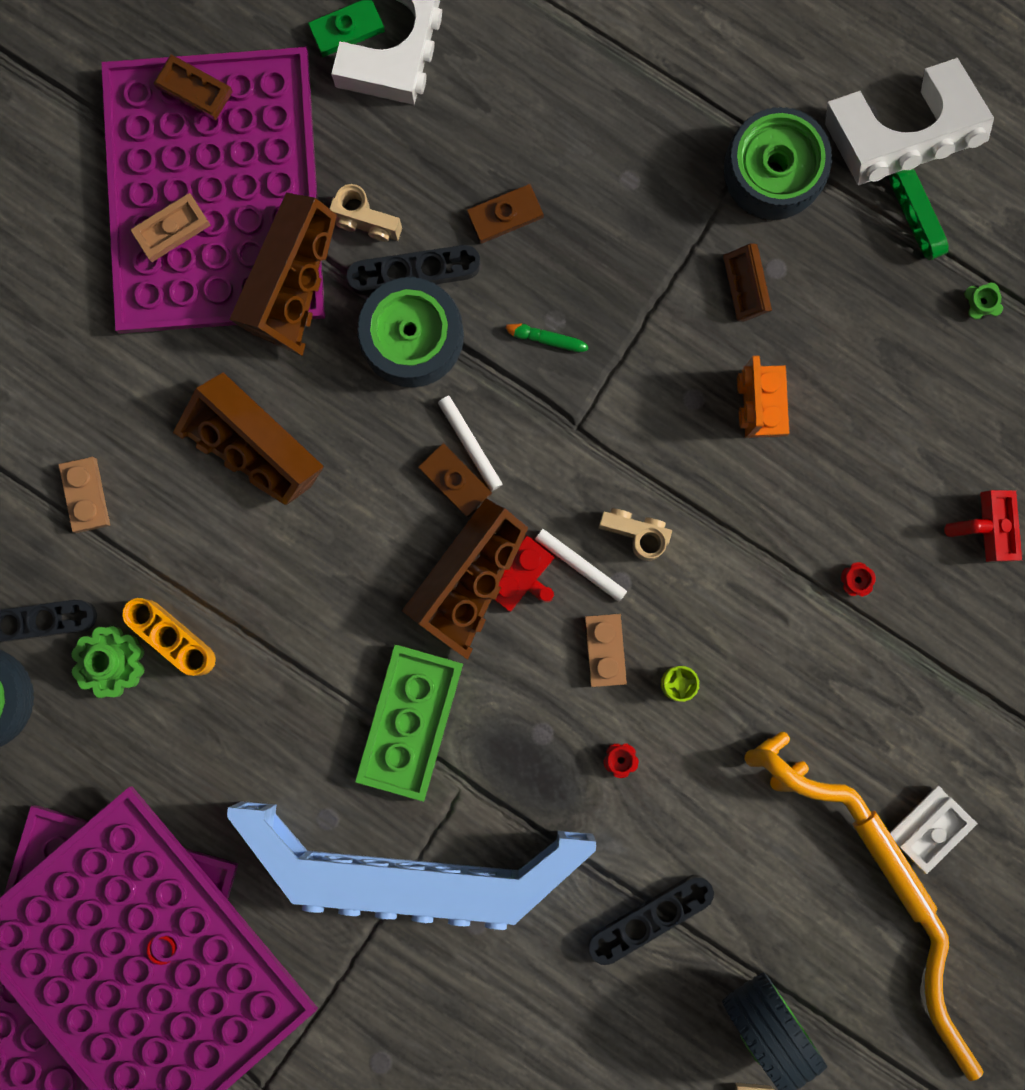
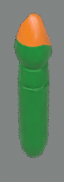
[506,323,589,352]

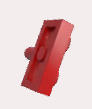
[944,490,1022,562]
[496,536,555,612]

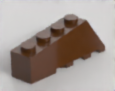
[229,192,337,356]
[173,372,324,505]
[402,498,528,660]

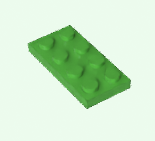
[355,645,463,802]

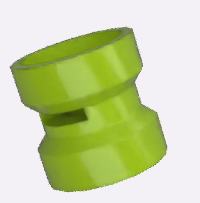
[661,666,699,702]

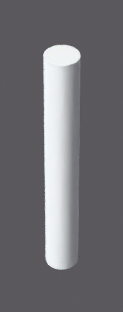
[438,396,503,491]
[535,529,627,602]

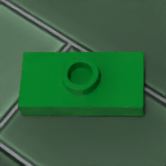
[308,0,385,57]

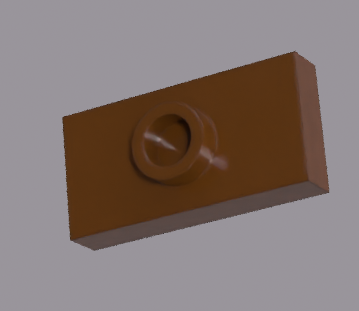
[153,54,233,121]
[467,184,544,244]
[723,243,772,322]
[419,443,492,518]

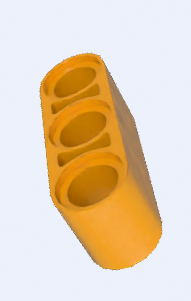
[122,598,216,676]

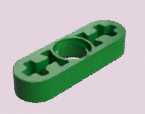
[889,168,949,261]

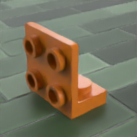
[737,356,789,438]

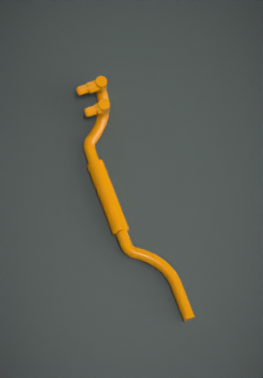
[745,732,984,1081]

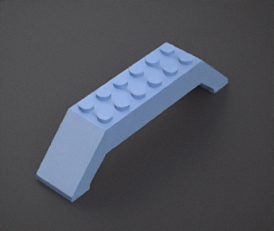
[227,801,596,930]

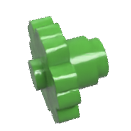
[71,626,145,698]

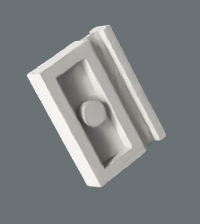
[890,786,978,874]

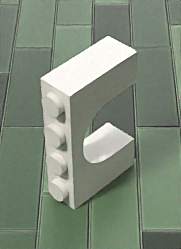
[331,0,442,105]
[825,58,994,185]

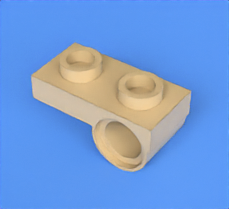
[330,184,402,242]
[598,508,672,561]

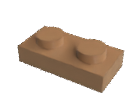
[130,193,211,262]
[59,457,110,533]
[585,614,627,687]

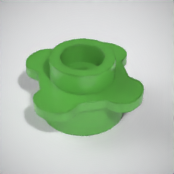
[964,283,1003,320]

